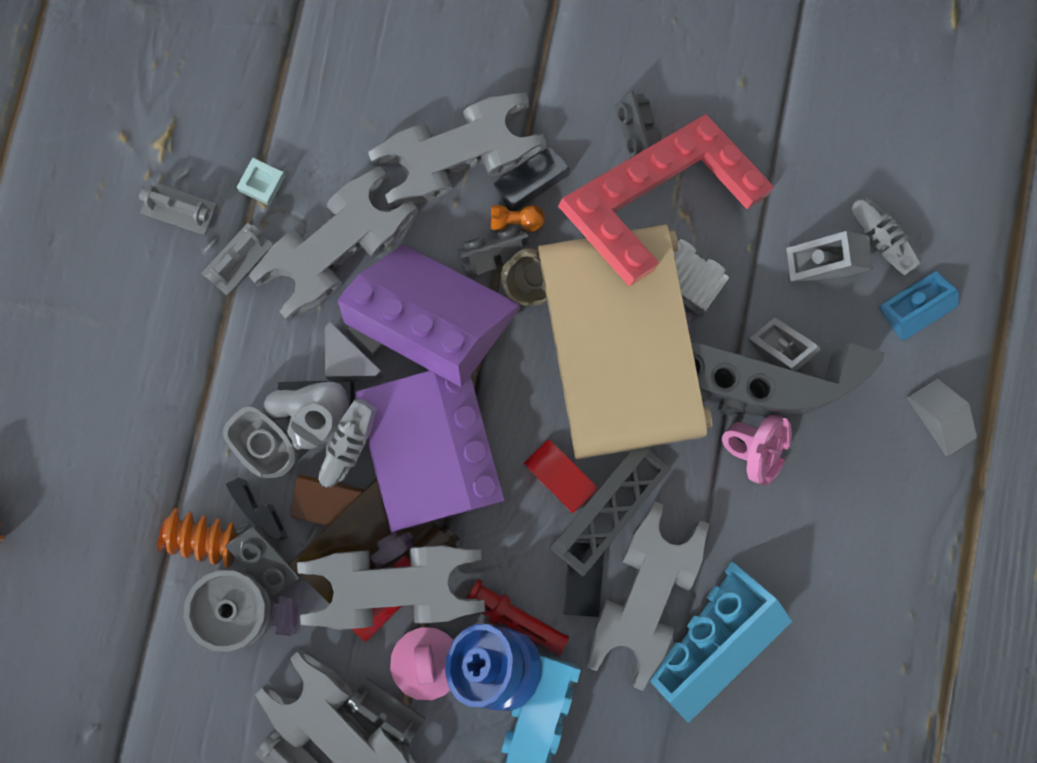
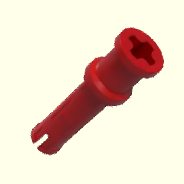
[466,578,569,657]

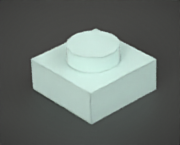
[237,158,286,206]

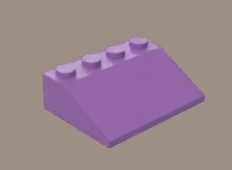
[338,244,520,388]
[355,371,505,532]

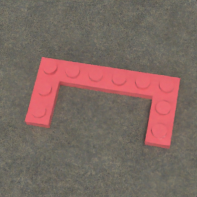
[558,114,774,287]

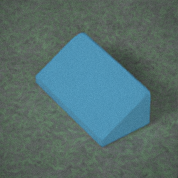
[879,270,959,341]

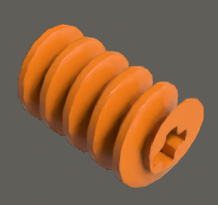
[157,508,239,568]

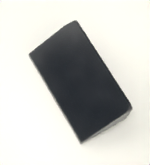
[494,147,570,211]
[563,542,604,617]

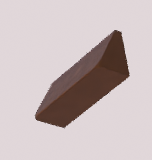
[291,474,365,526]

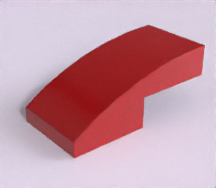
[523,439,599,514]

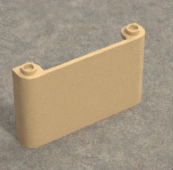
[538,224,712,459]

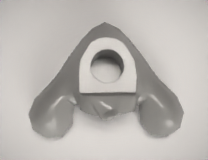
[263,382,350,450]

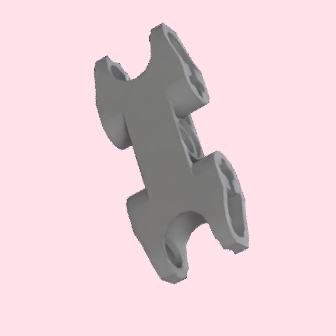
[368,92,547,209]
[249,166,418,322]
[586,501,709,691]
[297,545,485,630]
[255,649,417,763]

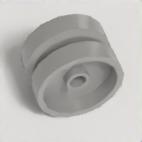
[183,570,274,652]

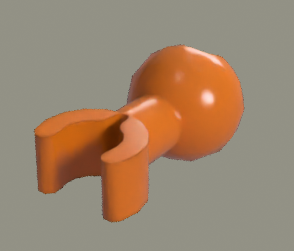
[491,205,545,232]

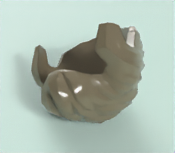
[501,248,547,306]

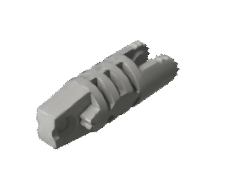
[851,197,922,275]
[318,398,377,488]

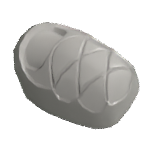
[223,406,298,478]

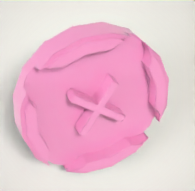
[722,414,792,485]
[390,627,454,700]

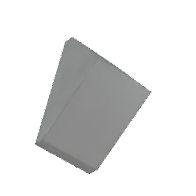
[749,317,821,371]
[325,322,384,381]
[907,379,977,456]

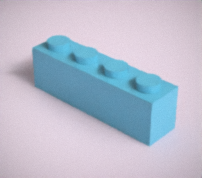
[650,561,793,723]
[501,653,581,763]

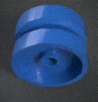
[445,624,541,711]

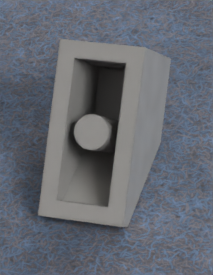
[786,231,873,282]

